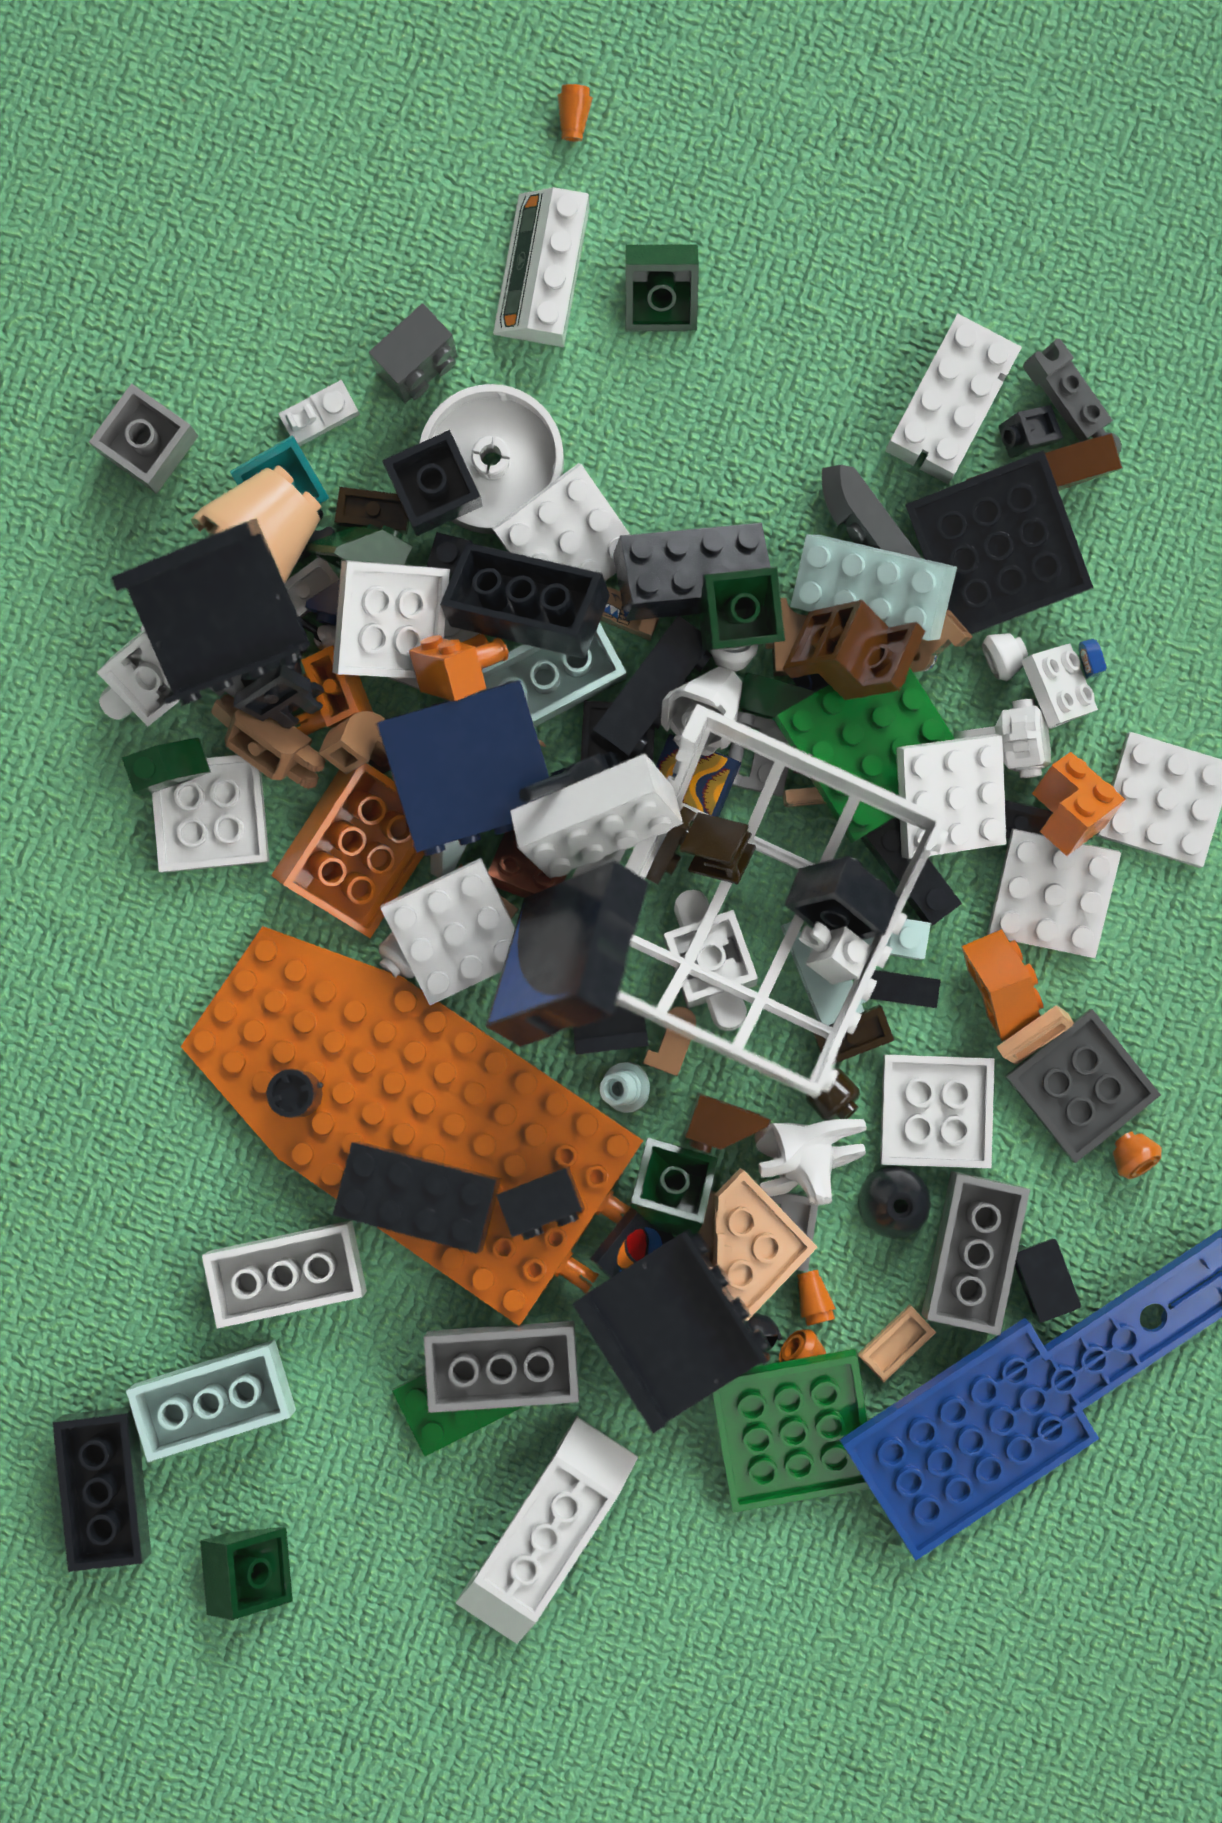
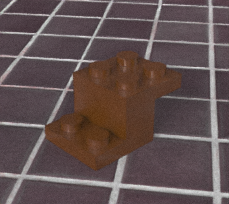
[783,600,925,700]

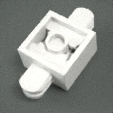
[97,629,179,727]
[664,890,758,1031]

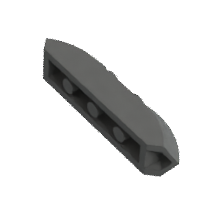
[822,465,922,559]

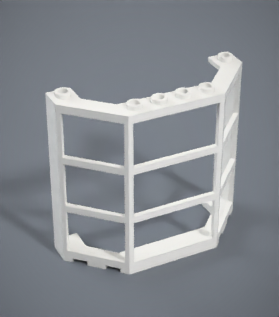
[616,704,948,1098]

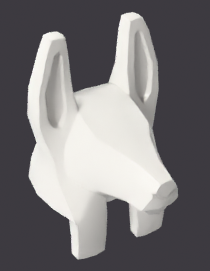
[754,1119,866,1205]

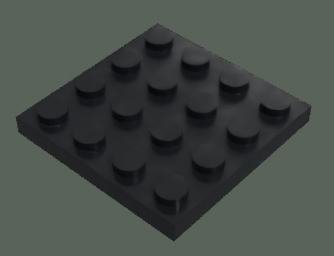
[905,450,1094,635]

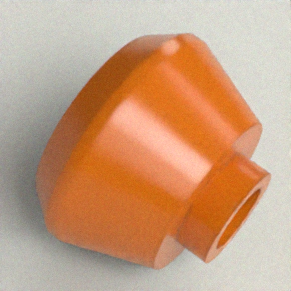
[1113,1132,1162,1179]
[779,1329,826,1362]

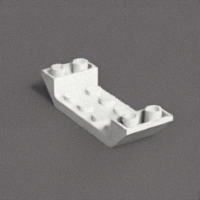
[456,1416,638,1644]

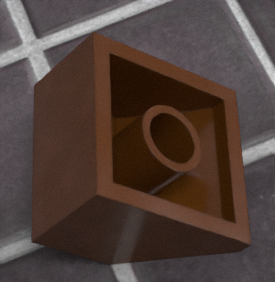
[683,1092,771,1153]

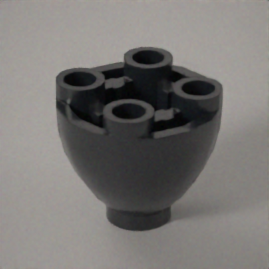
[858,1166,931,1239]

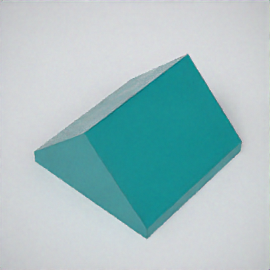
[230,435,330,504]

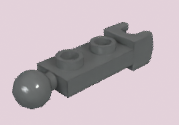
[1023,338,1122,454]

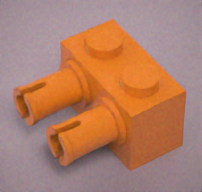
[409,634,509,701]
[295,645,373,736]

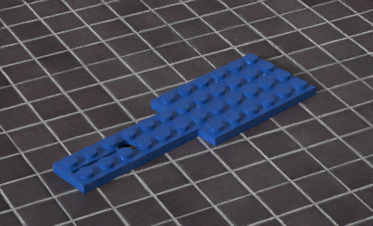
[840,1228,1222,1561]

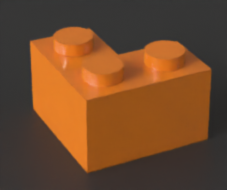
[1032,752,1126,856]
[961,929,1044,1041]

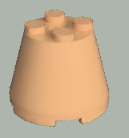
[191,465,321,584]

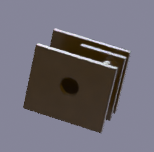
[679,812,756,885]

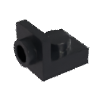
[998,405,1063,458]

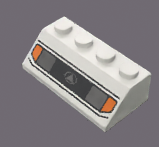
[493,187,589,347]

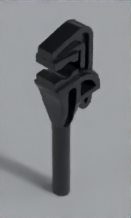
[519,751,622,803]

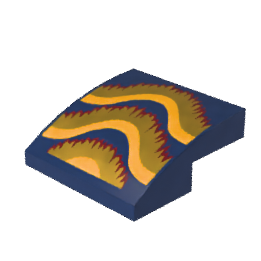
[656,734,741,822]

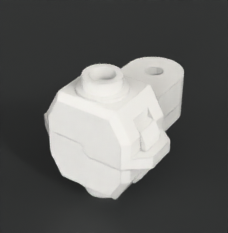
[953,699,1051,778]

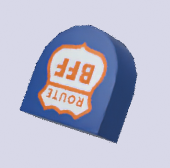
[1079,638,1107,679]

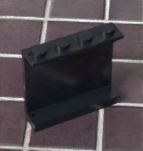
[110,518,311,706]
[572,1228,771,1434]

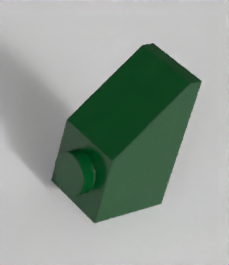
[122,737,211,796]

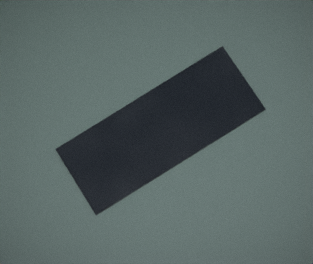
[869,970,941,1008]

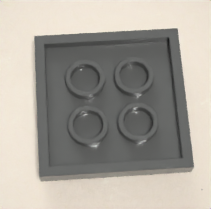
[1005,1009,1161,1163]

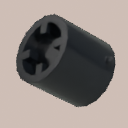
[266,1069,323,1118]

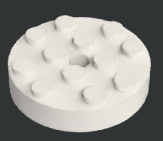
[420,384,564,534]

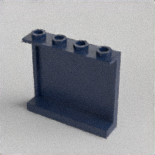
[375,680,554,856]

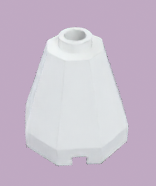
[661,666,742,756]

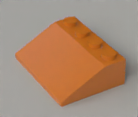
[271,763,424,939]

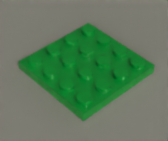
[774,668,955,844]
[712,1349,869,1513]

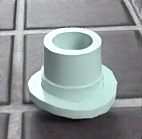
[600,1062,650,1113]

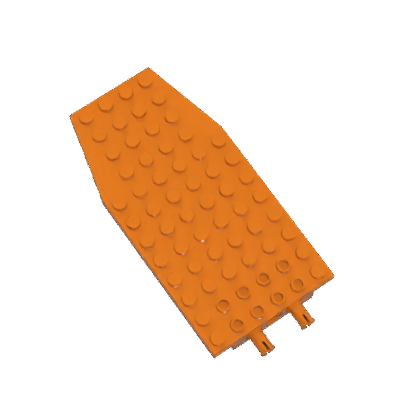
[180,926,644,1326]

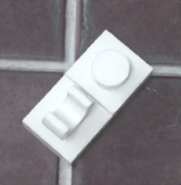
[278,380,360,446]

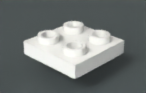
[1021,643,1098,729]

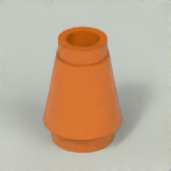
[557,84,593,142]
[797,1270,836,1326]

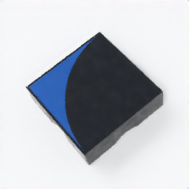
[486,860,649,1047]

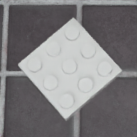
[492,463,630,581]
[332,560,450,678]
[1096,732,1222,868]
[897,734,1006,859]
[152,755,270,873]
[987,829,1121,958]
[380,858,515,1005]
[880,1054,994,1168]

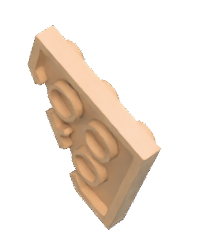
[713,1168,817,1320]

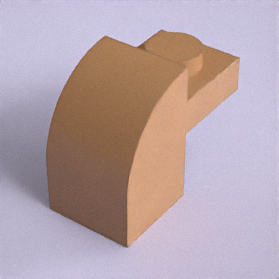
[319,711,391,775]

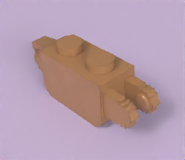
[211,694,326,789]

